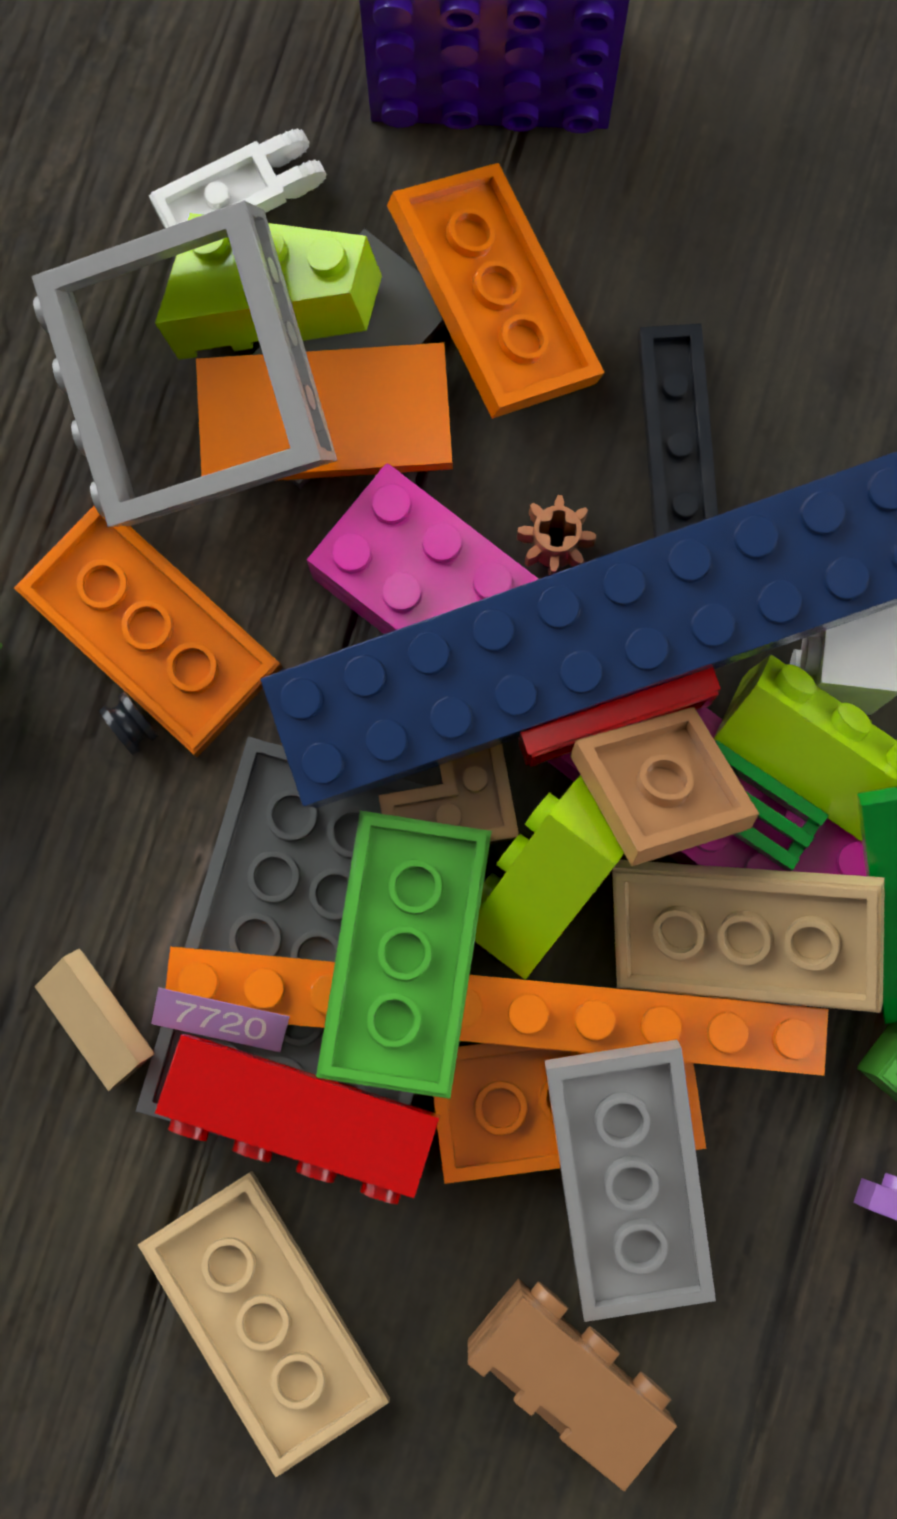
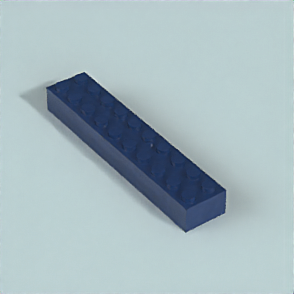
[261,451,897,808]

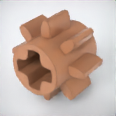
[517,495,596,575]

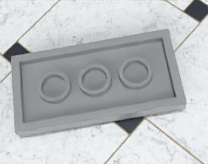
[544,1040,716,1322]

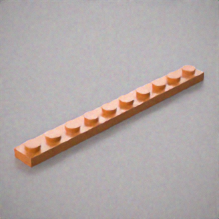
[165,946,829,1076]

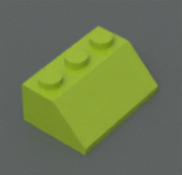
[713,655,897,841]

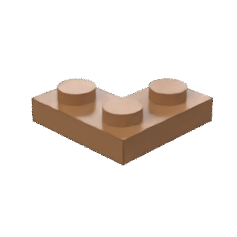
[378,744,519,844]

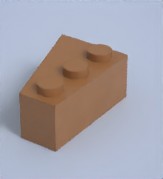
[467,1278,677,1491]

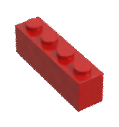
[155,1034,440,1204]

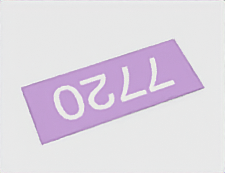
[151,987,290,1052]

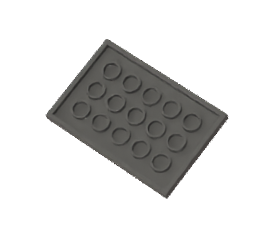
[136,736,428,1140]

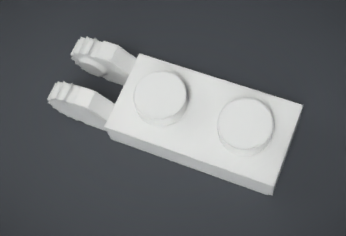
[149,128,327,228]

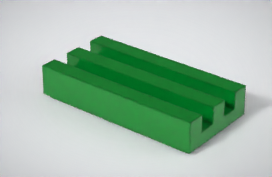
[715,740,829,871]

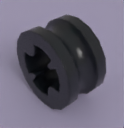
[99,691,159,755]

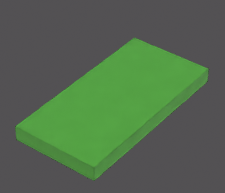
[316,811,492,1099]

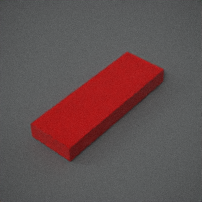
[518,667,721,767]

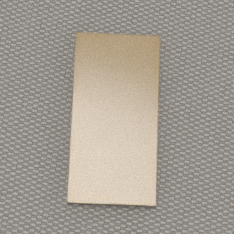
[612,860,885,1013]
[138,1171,390,1477]

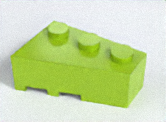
[155,213,382,360]
[475,775,624,980]

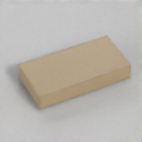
[35,948,154,1091]

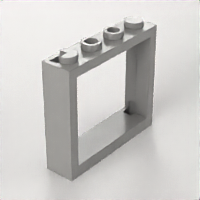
[31,200,338,527]

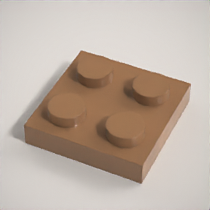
[570,707,759,866]

